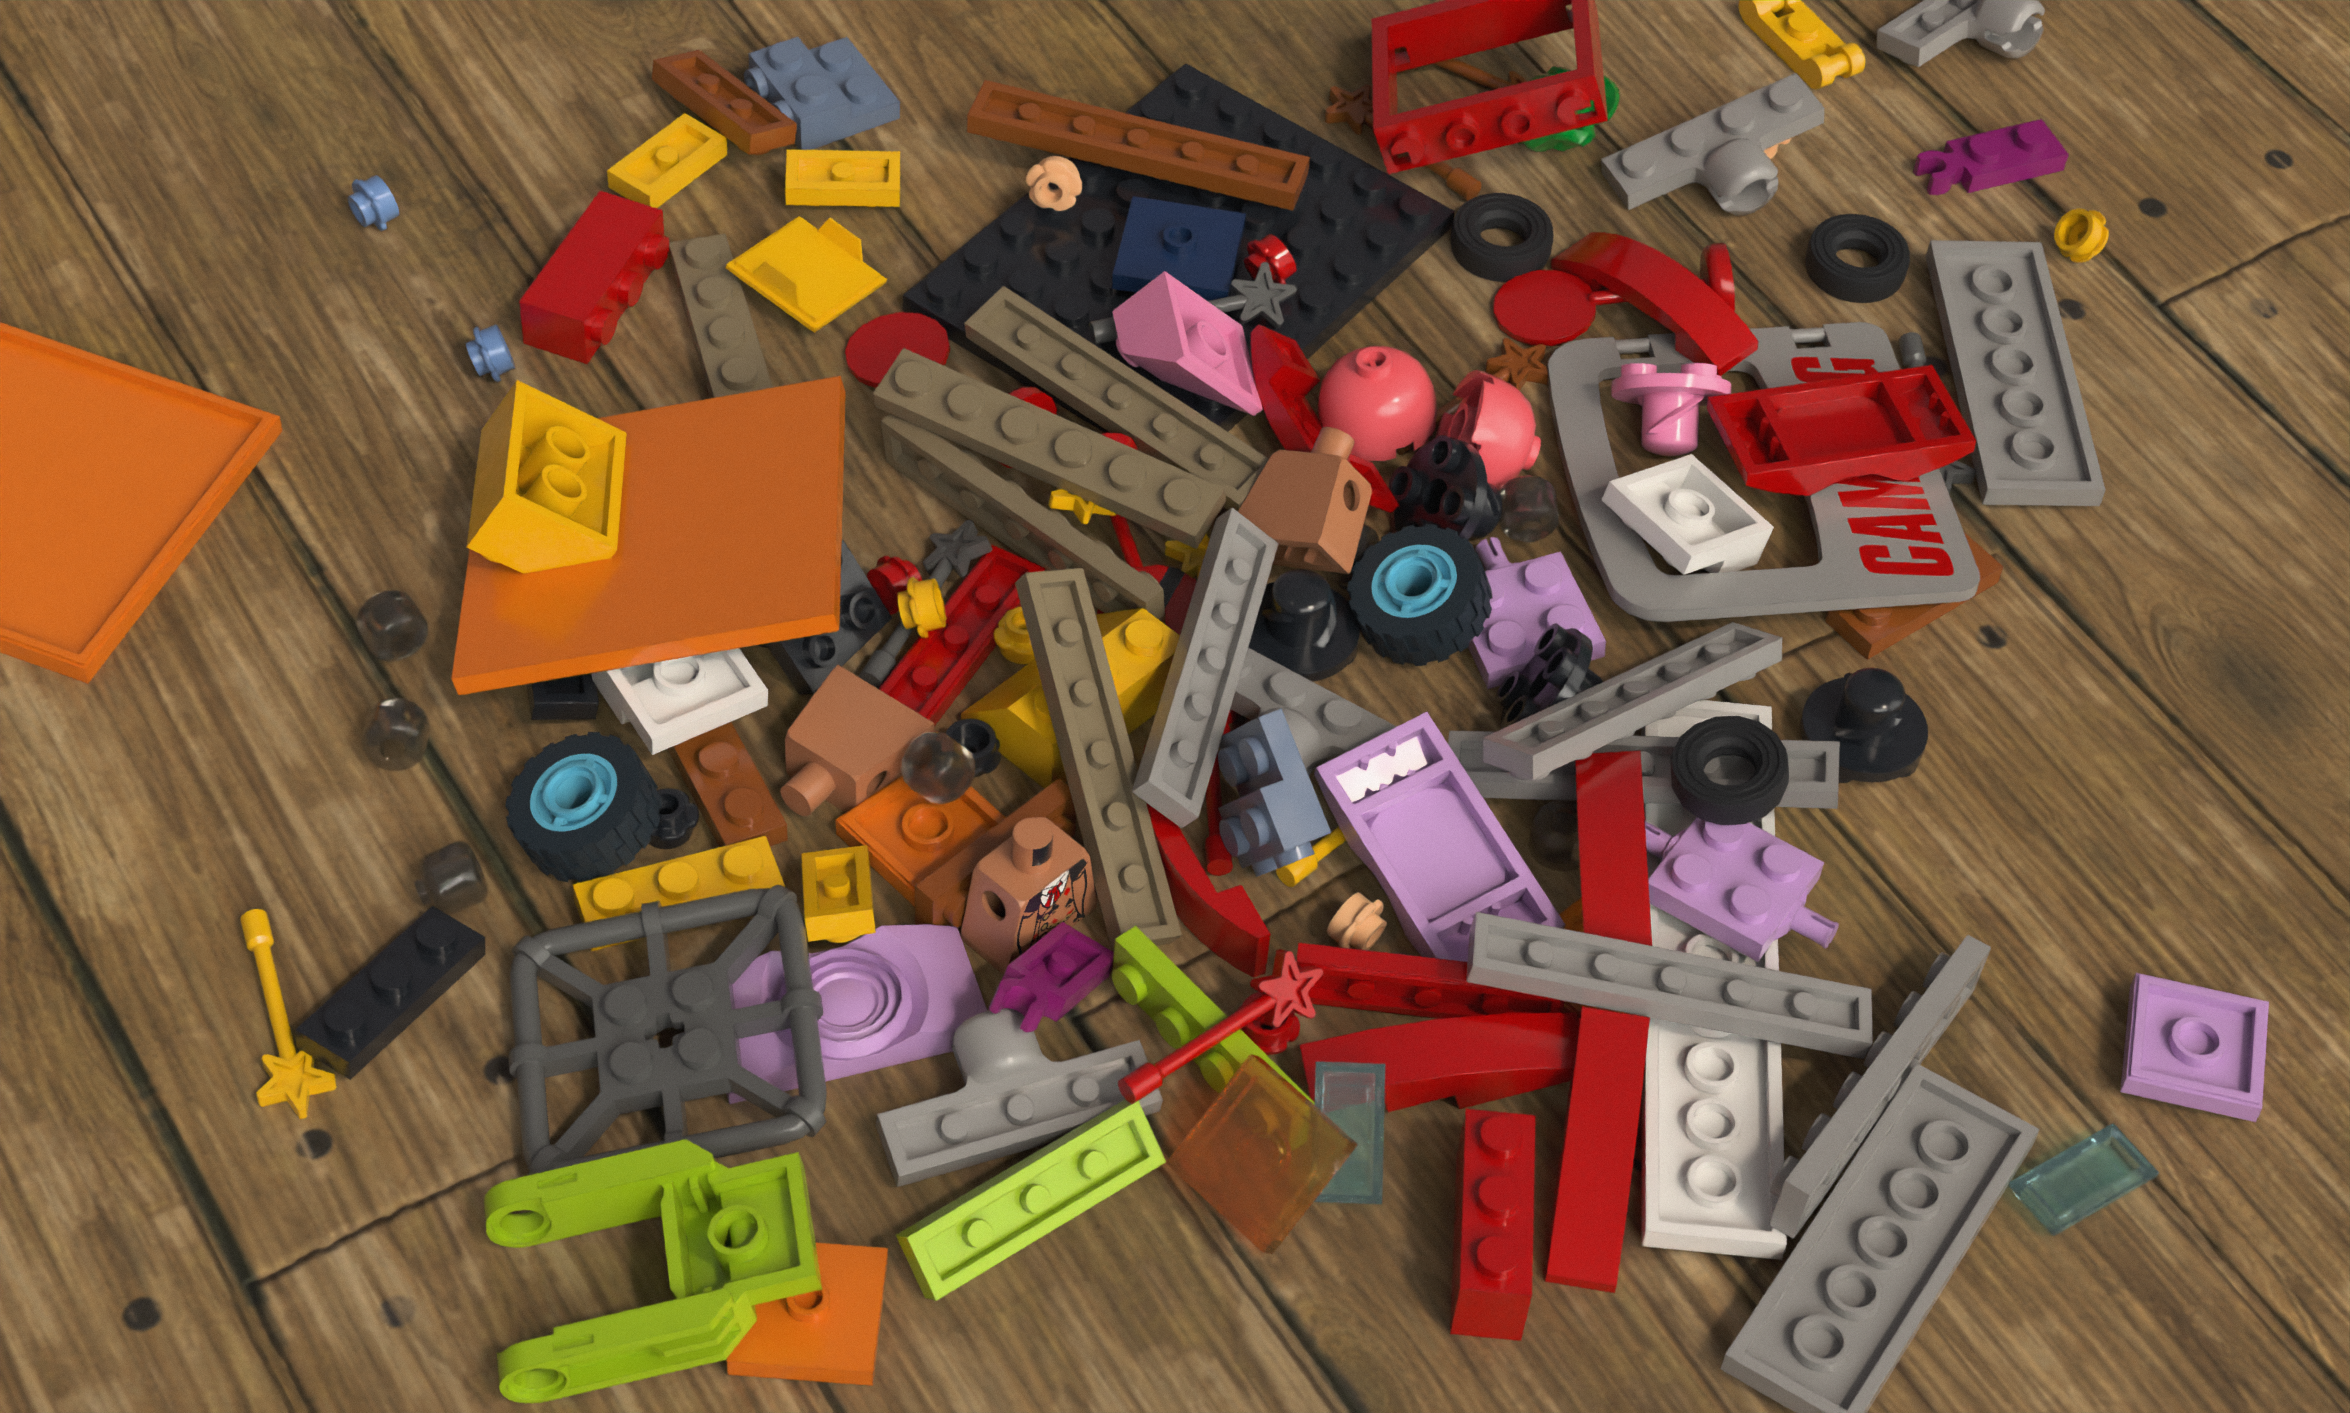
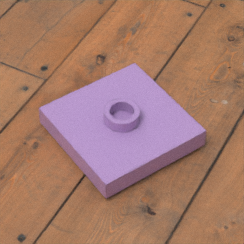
[2120,973,2269,1122]

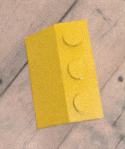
[466,380,627,574]
[961,608,1180,789]

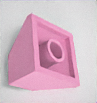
[1112,271,1263,416]

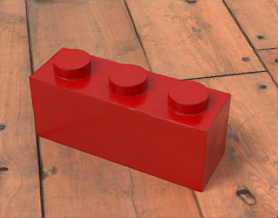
[519,191,670,364]
[1450,1109,1536,1341]

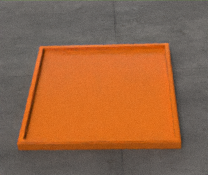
[0,322,282,684]
[451,376,846,695]

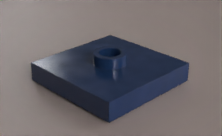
[1112,196,1246,301]

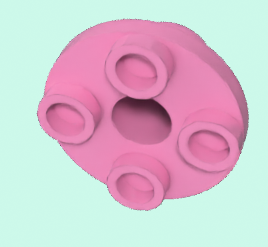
[1611,363,1731,456]

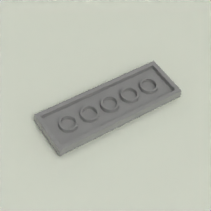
[1926,240,2105,506]
[1721,1063,2040,1413]

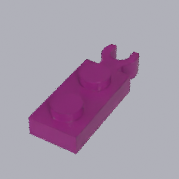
[1913,119,2069,195]
[989,922,1114,1032]

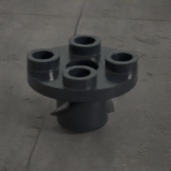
[1388,435,1503,540]
[1248,569,1360,682]
[1495,623,1603,729]
[1800,667,1928,783]

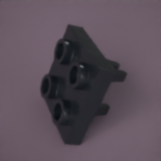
[758,539,892,695]

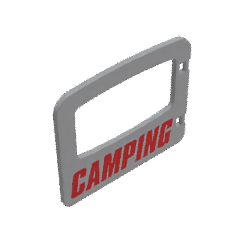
[1547,322,1980,622]

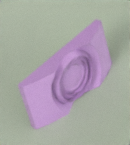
[1314,712,1565,962]
[726,924,987,1104]

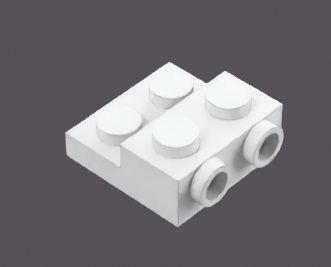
[1602,454,1774,575]
[592,648,768,755]

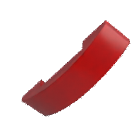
[1551,232,1758,376]
[1251,324,1399,513]
[1143,745,1271,978]
[1575,750,1652,946]

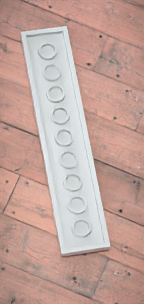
[1642,700,1787,1260]

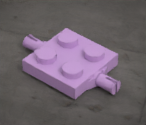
[1468,537,1606,689]
[1645,817,1839,962]

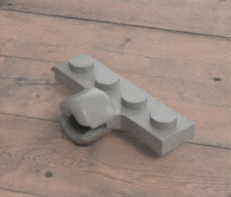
[1876,0,2045,67]
[1601,73,1824,216]
[1230,648,1397,775]
[876,1008,1163,1187]

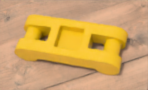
[1739,0,1865,90]

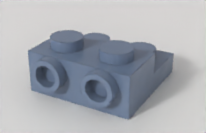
[744,37,900,150]
[1218,708,1331,877]

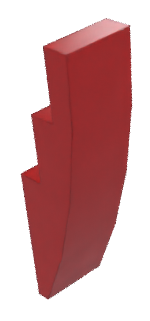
[1545,1006,1650,1293]
[1300,1013,1578,1115]

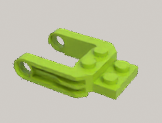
[484,1139,822,1403]

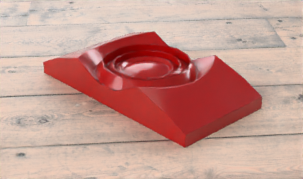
[1706,365,1976,496]

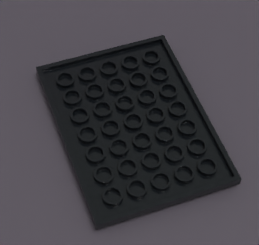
[903,63,1455,433]

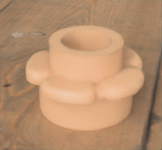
[1026,156,1082,211]
[1326,892,1387,950]

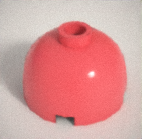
[1318,346,1437,461]
[1435,370,1541,490]

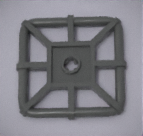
[508,885,827,1175]

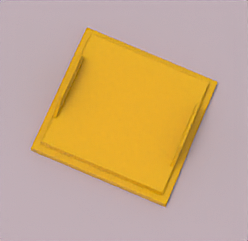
[725,216,887,333]

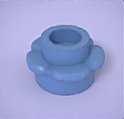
[347,175,399,231]
[465,324,516,382]

